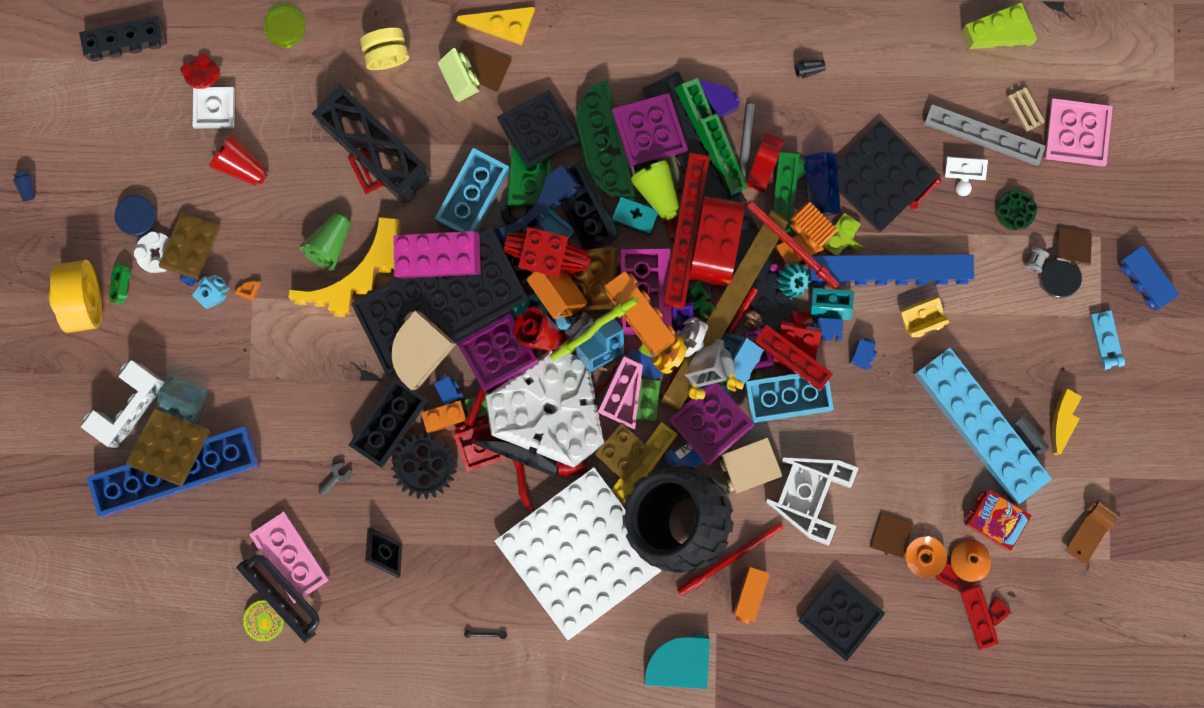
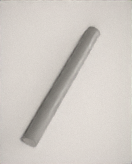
[739,104,755,182]

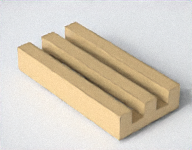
[1007,87,1045,132]

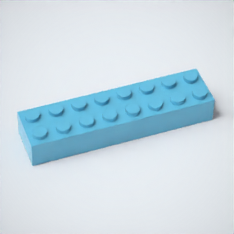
[914,348,1052,504]

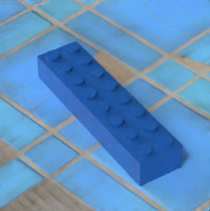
[86,426,261,517]

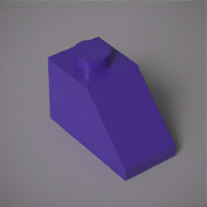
[699,80,740,119]

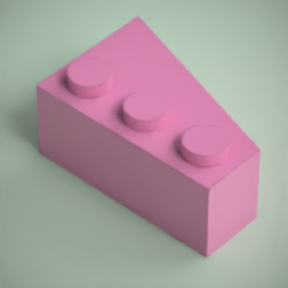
[597,355,643,429]

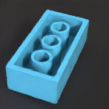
[435,148,510,232]
[744,374,834,423]

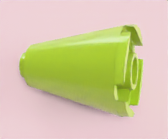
[631,160,680,220]

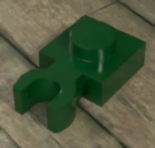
[686,281,717,319]

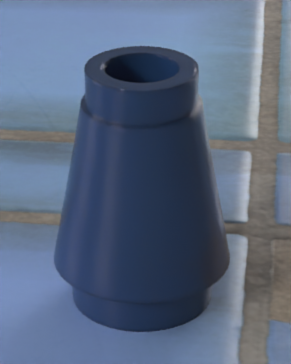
[13,171,35,202]

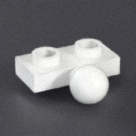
[944,156,988,196]

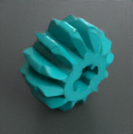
[776,262,812,298]

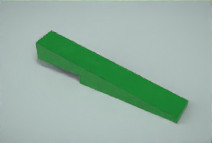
[675,78,748,196]

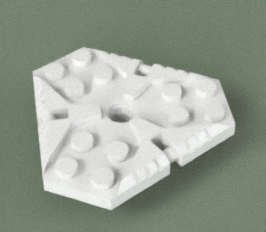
[485,351,604,467]

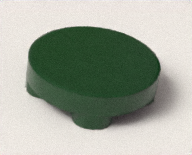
[995,189,1038,231]

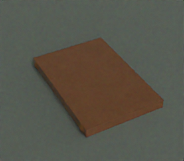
[459,40,512,92]

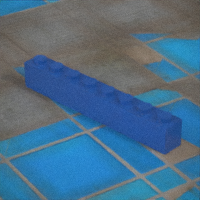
[809,255,974,286]

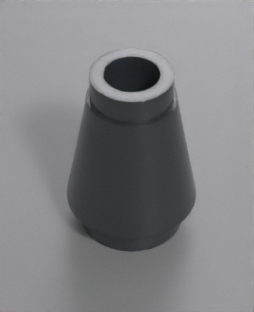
[794,59,826,79]

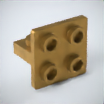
[595,424,651,481]

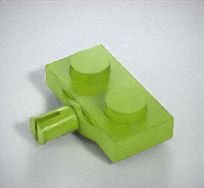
[822,213,863,256]

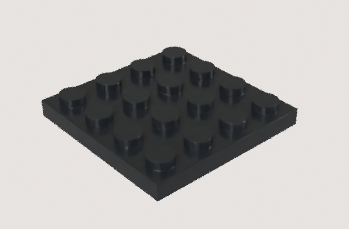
[823,120,938,233]

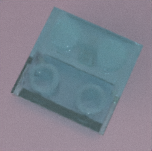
[156,376,207,425]

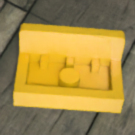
[899,295,949,337]

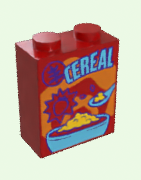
[965,489,1032,551]

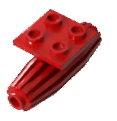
[504,227,592,278]

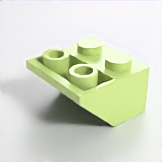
[438,48,480,102]

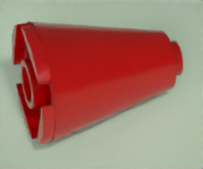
[209,134,268,186]
[513,307,566,352]

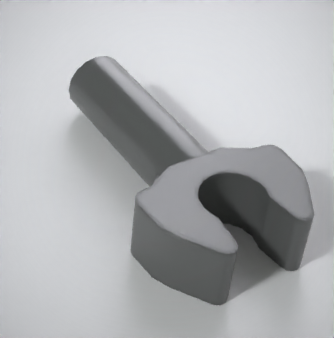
[318,463,352,497]

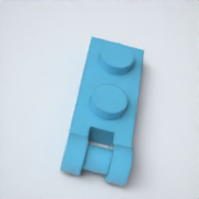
[1090,310,1125,370]

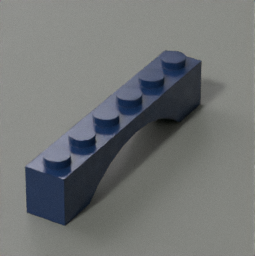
[479,165,580,247]

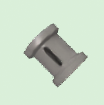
[1024,247,1049,273]

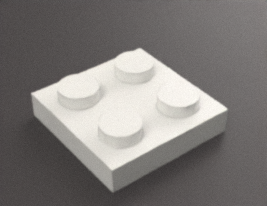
[193,87,235,129]

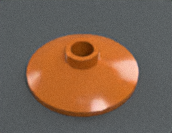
[905,536,947,578]
[950,541,991,582]

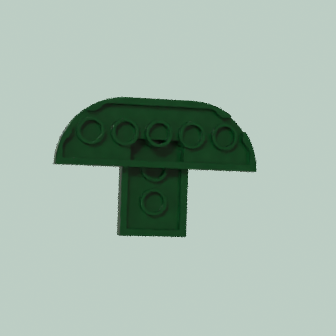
[576,80,635,198]

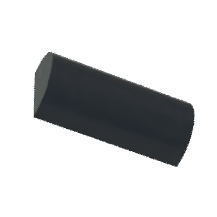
[561,163,620,250]
[348,377,429,468]

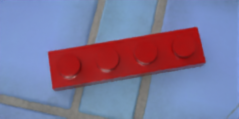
[754,325,833,391]

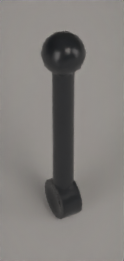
[464,630,507,639]

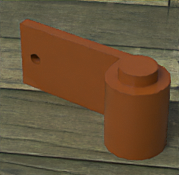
[1065,499,1120,565]

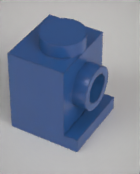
[812,318,843,342]
[849,338,877,371]
[434,374,465,405]

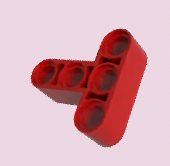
[746,132,784,193]

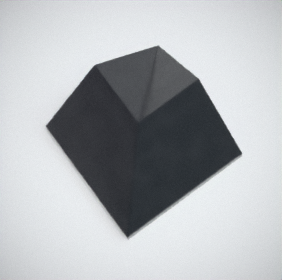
[365,527,402,578]

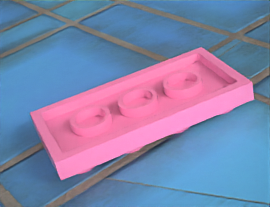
[249,512,329,603]

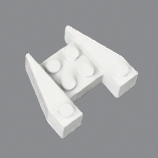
[766,458,859,546]

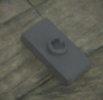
[1010,415,1049,457]

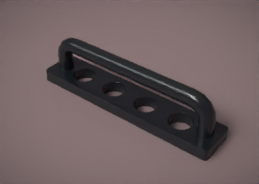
[236,555,320,643]

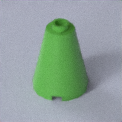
[299,212,351,270]

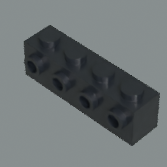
[79,16,167,62]

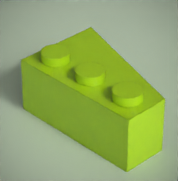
[962,3,1037,49]

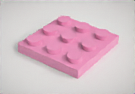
[1044,99,1113,167]

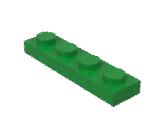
[773,152,800,235]

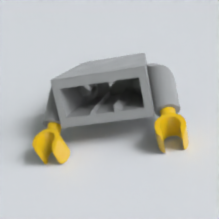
[684,339,744,400]

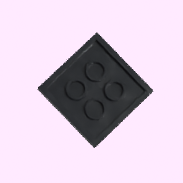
[497,90,580,170]
[798,573,886,661]

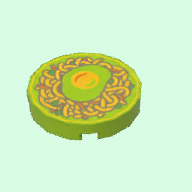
[243,600,285,641]

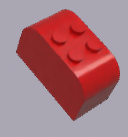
[689,196,745,287]

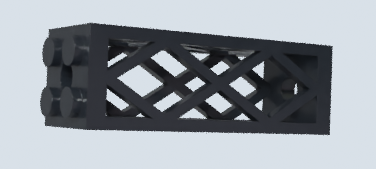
[311,85,431,204]

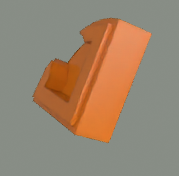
[234,281,261,301]

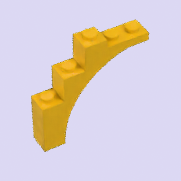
[288,218,402,317]

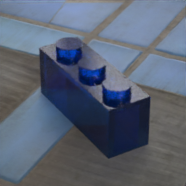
[804,152,841,217]

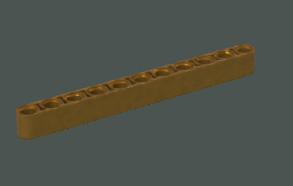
[661,210,789,412]

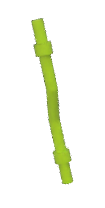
[550,296,639,361]

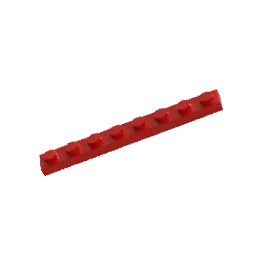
[663,153,710,309]

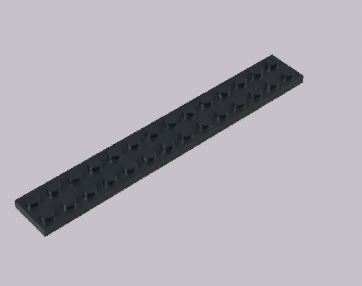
[642,71,800,333]

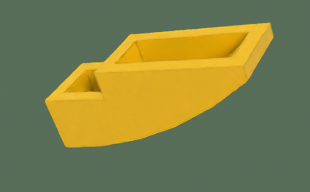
[1051,389,1082,455]

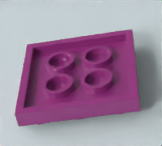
[611,93,688,168]
[457,314,539,393]
[668,383,755,466]

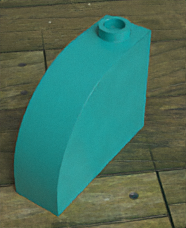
[645,633,710,689]

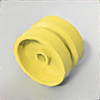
[360,28,409,70]

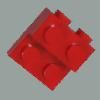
[773,321,822,369]
[453,416,505,472]

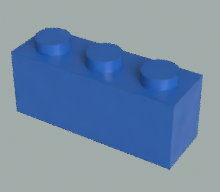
[1118,246,1180,311]

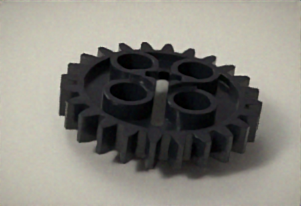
[391,433,458,499]

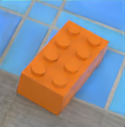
[605,271,676,357]

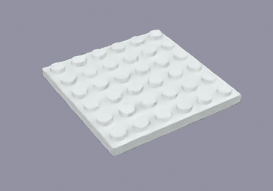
[494,467,662,640]

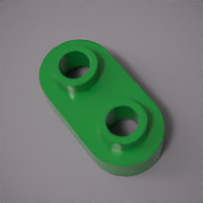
[109,263,131,304]

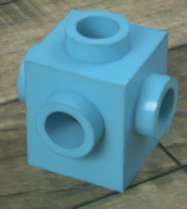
[192,274,229,309]

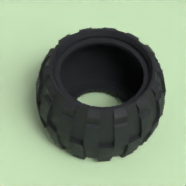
[622,465,734,573]

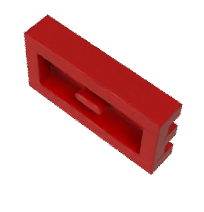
[348,150,383,194]

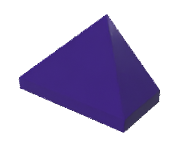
[671,302,693,333]

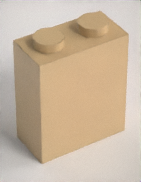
[719,438,782,494]

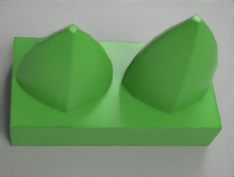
[636,379,660,422]

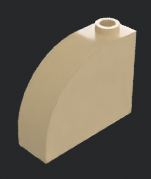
[392,311,456,390]

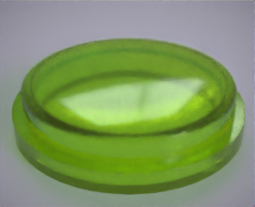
[264,6,306,48]

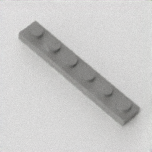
[924,104,1046,166]

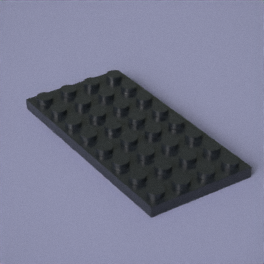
[351,227,530,375]

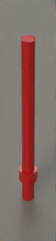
[746,200,840,289]
[677,522,784,596]

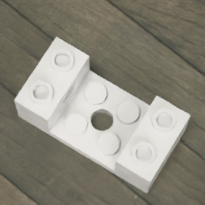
[81,360,167,449]

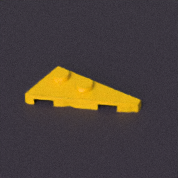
[456,7,535,45]

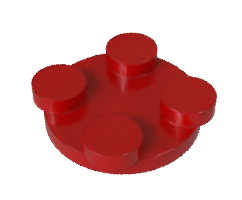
[180,54,221,89]

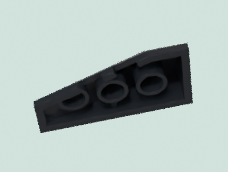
[471,439,557,476]

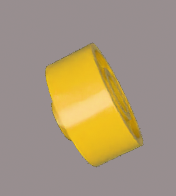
[49,260,102,333]

